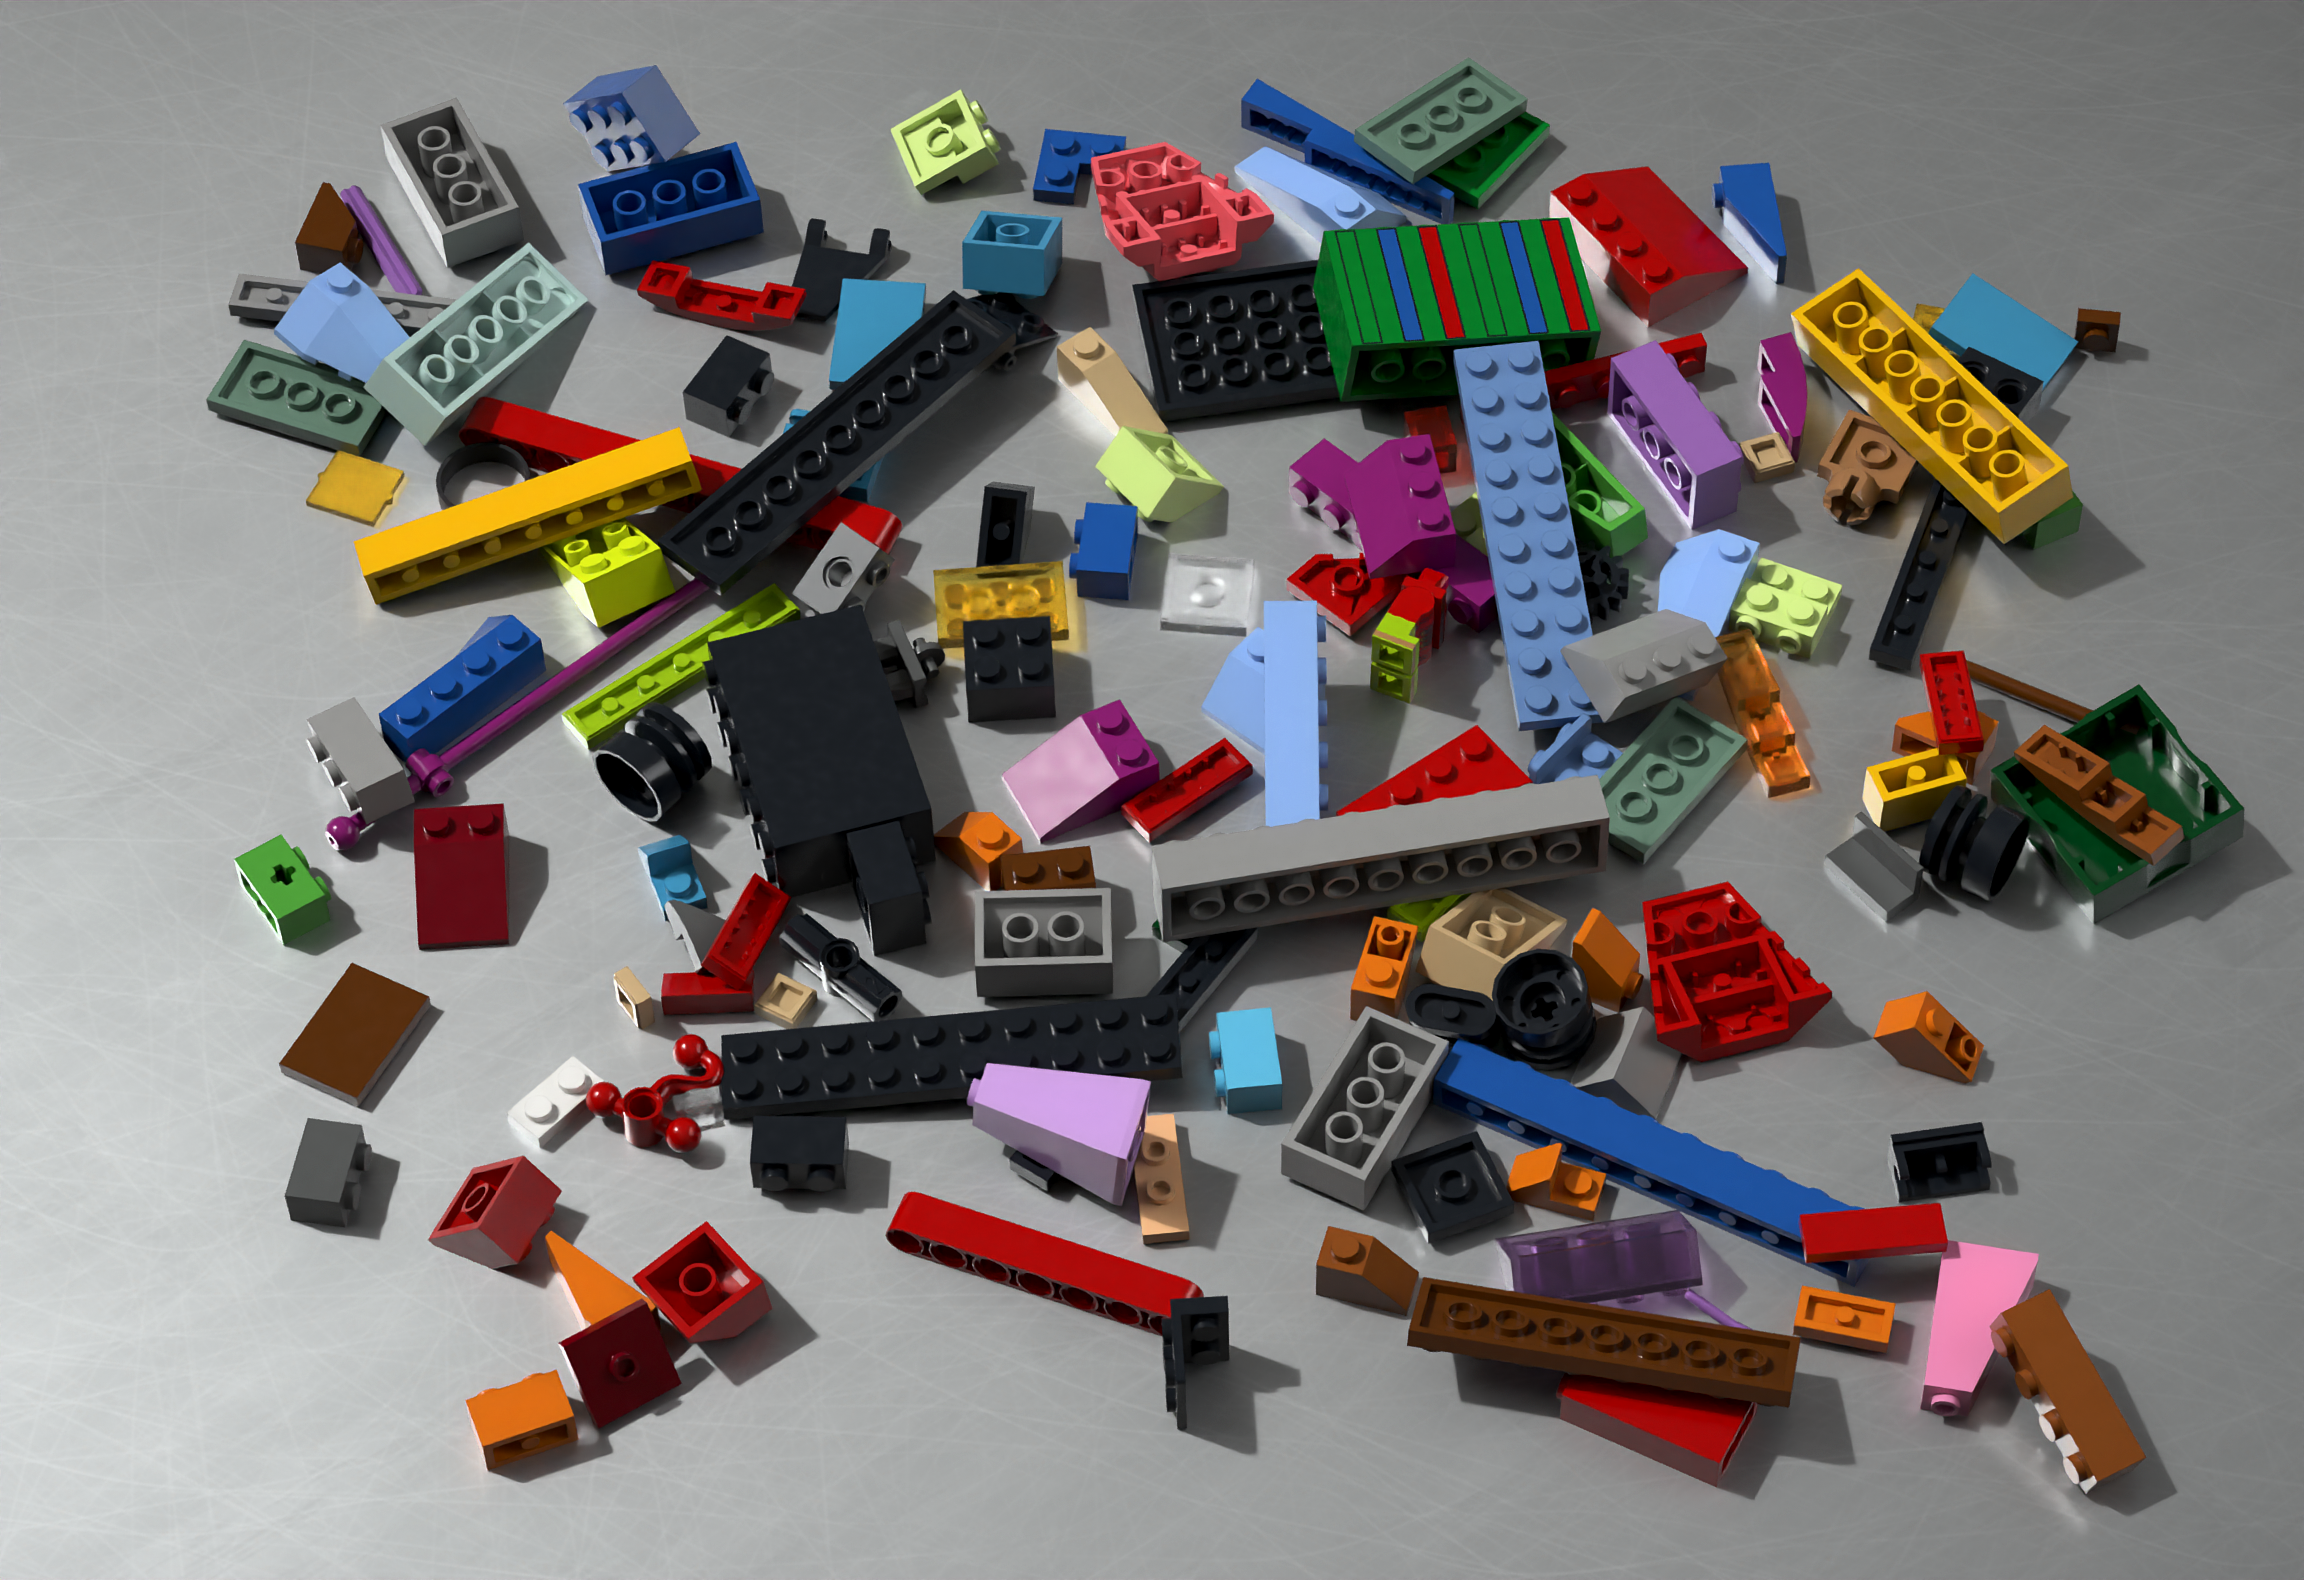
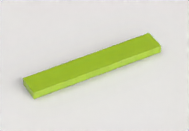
[562,583,801,750]

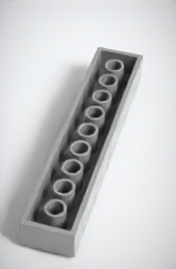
[1152,775,1610,942]

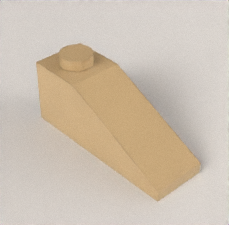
[1057,327,1168,437]

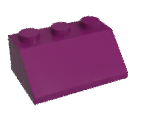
[1344,434,1456,579]

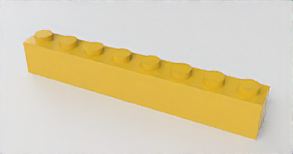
[354,427,702,605]

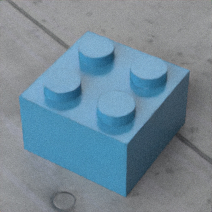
[962,211,1062,299]

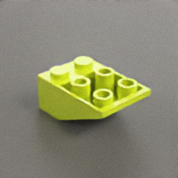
[538,517,675,628]

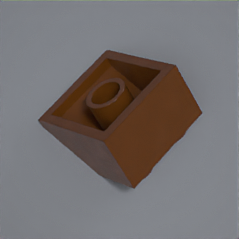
[1001,846,1096,891]

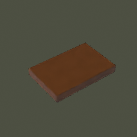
[279,963,431,1107]

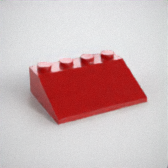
[1549,166,1748,328]

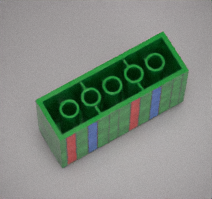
[1313,217,1601,402]

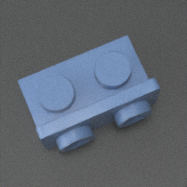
[1528,713,1623,784]

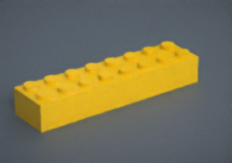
[1791,268,2073,544]

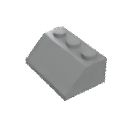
[1560,609,1728,723]
[975,888,1113,997]

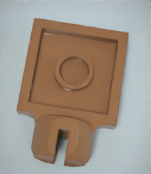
[1817,410,1919,525]

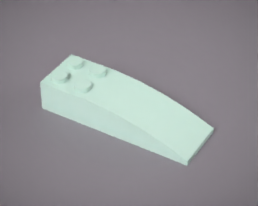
[363,242,588,446]

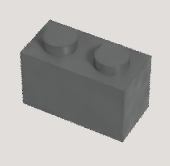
[285,1118,372,1228]

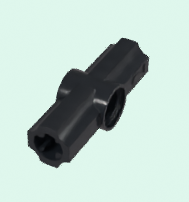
[779,913,902,1021]

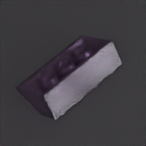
[1495,1210,1703,1305]

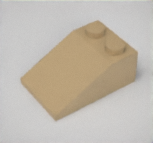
[1415,888,1567,1001]

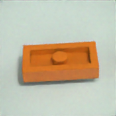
[1792,1285,1896,1353]

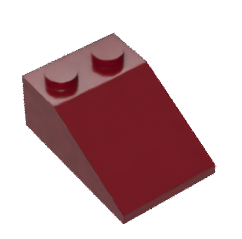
[414,803,509,950]

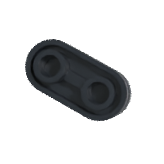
[1405,984,1501,1049]

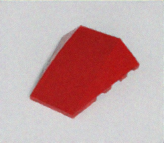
[1642,881,1832,1062]

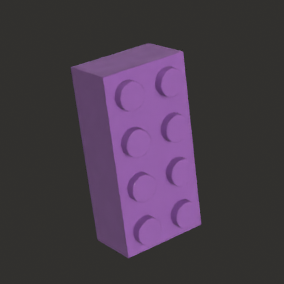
[1607,340,1744,530]

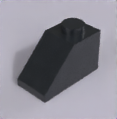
[975,482,1035,577]

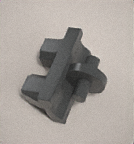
[874,620,946,708]

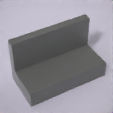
[1824,811,1923,922]

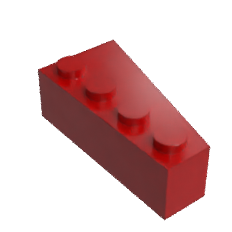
[1336,725,1533,816]

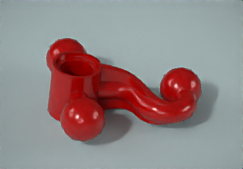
[586,1034,724,1153]

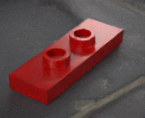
[1919,650,1984,755]
[1121,738,1253,843]
[701,873,791,990]

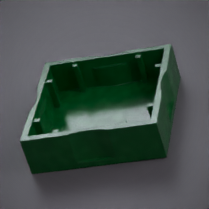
[1990,684,2244,924]

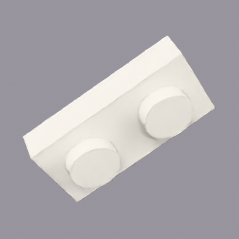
[507,1056,605,1148]

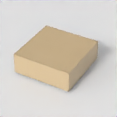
[1739,432,1795,483]
[613,966,655,1030]
[754,973,818,1029]

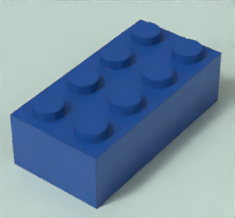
[578,142,764,276]

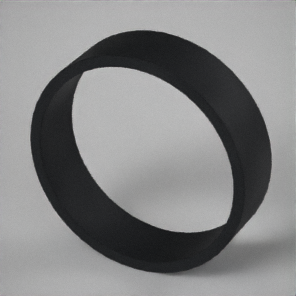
[436,442,531,510]

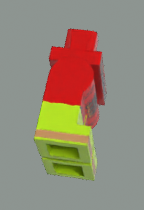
[1370,568,1449,704]

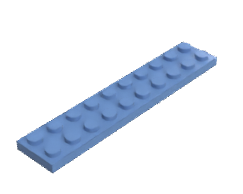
[1453,341,1603,731]

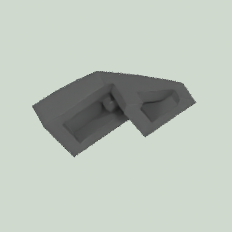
[664,900,725,974]

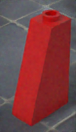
[1556,1373,1757,1487]

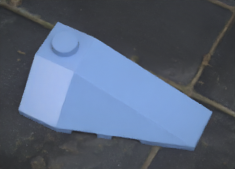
[1235,146,1406,243]
[274,262,410,383]
[1658,529,1760,701]

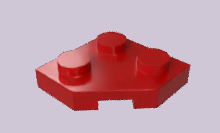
[1286,553,1409,636]

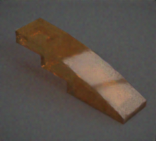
[1715,629,1810,798]

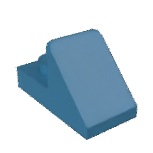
[638,835,708,921]

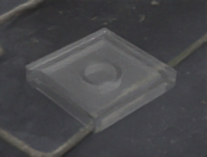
[1160,553,1255,637]

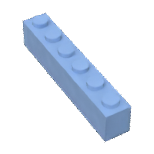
[1264,601,1328,827]

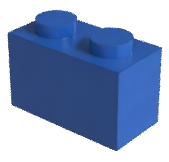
[1069,502,1138,600]

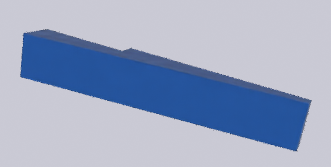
[1241,79,1454,224]

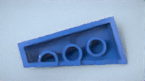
[379,615,546,764]

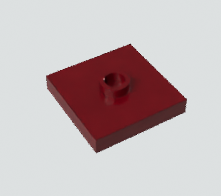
[558,1298,682,1428]

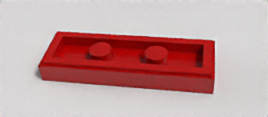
[1799,1203,1948,1263]

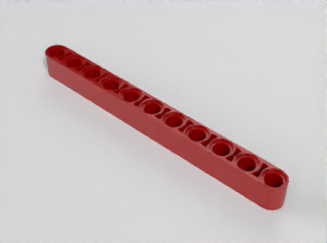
[459,397,903,555]

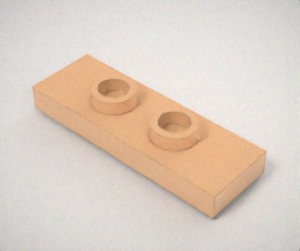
[1133,1113,1190,1244]

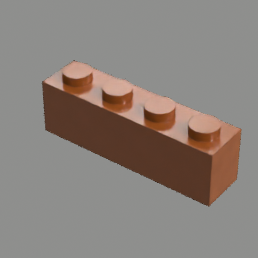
[1989,1289,2146,1494]

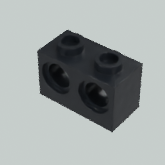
[1958,347,2044,426]

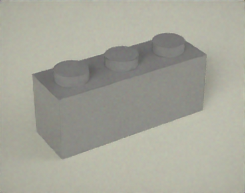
[306,697,415,824]

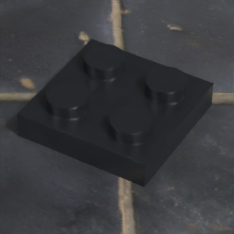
[1391,1131,1514,1244]

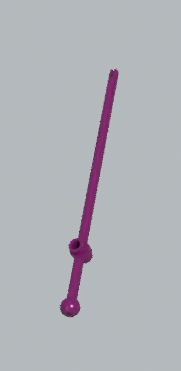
[325,578,710,851]

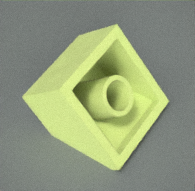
[1095,426,1224,523]

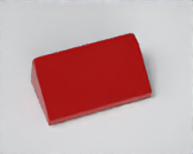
[661,970,755,1015]

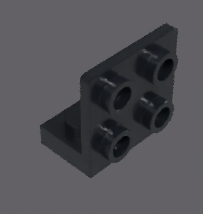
[1161,1296,1229,1429]

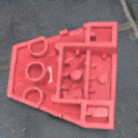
[1091,142,1274,281]

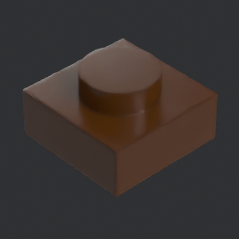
[2074,308,2121,352]

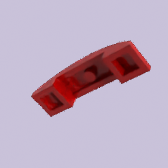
[637,260,807,331]

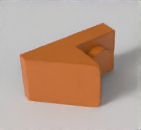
[1506,1143,1606,1221]

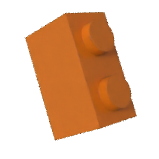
[465,1370,579,1471]

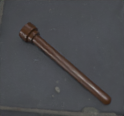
[1966,660,2142,735]

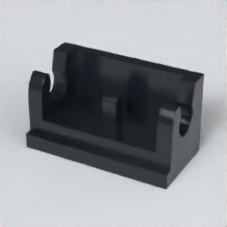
[1887,1122,1992,1203]

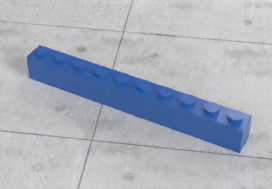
[1433,1038,1870,1287]

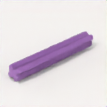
[340,185,422,295]

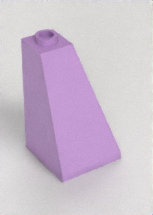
[967,1063,1151,1206]

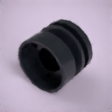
[592,702,712,821]
[1919,785,2031,901]
[1492,949,1597,1070]

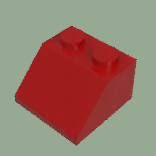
[428,1156,562,1269]
[632,1221,773,1343]

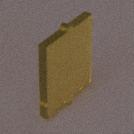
[306,450,405,527]

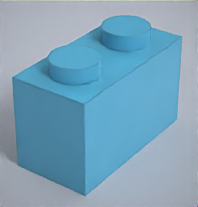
[1209,1007,1282,1114]

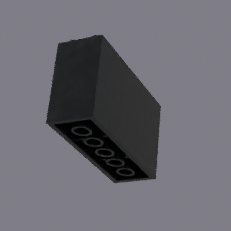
[702,604,936,898]

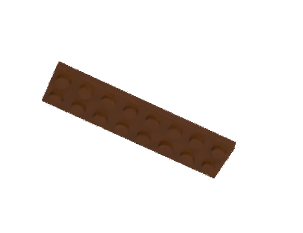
[1407,1277,1801,1408]

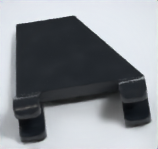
[792,218,892,322]

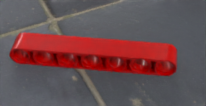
[885,1192,1204,1336]

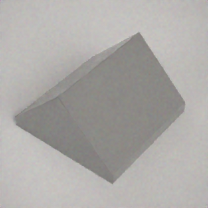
[1571,1006,1683,1120]

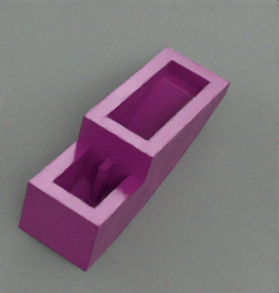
[1757,332,1808,463]

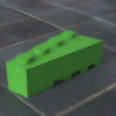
[1552,412,1648,558]

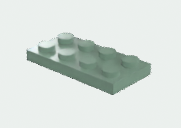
[1354,57,1528,184]
[206,340,388,457]
[1599,696,1748,864]

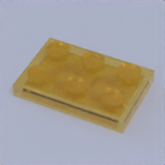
[933,561,1069,649]

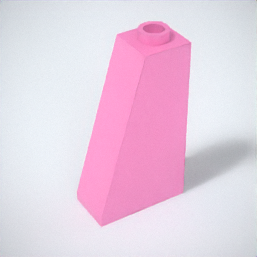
[1920,1240,2039,1416]

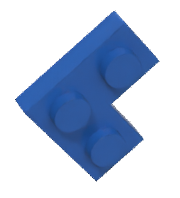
[1033,129,1126,204]

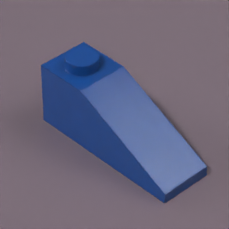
[1712,163,1787,284]

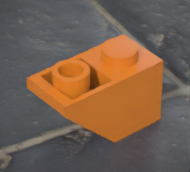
[1350,916,1418,1021]
[1873,991,1984,1083]

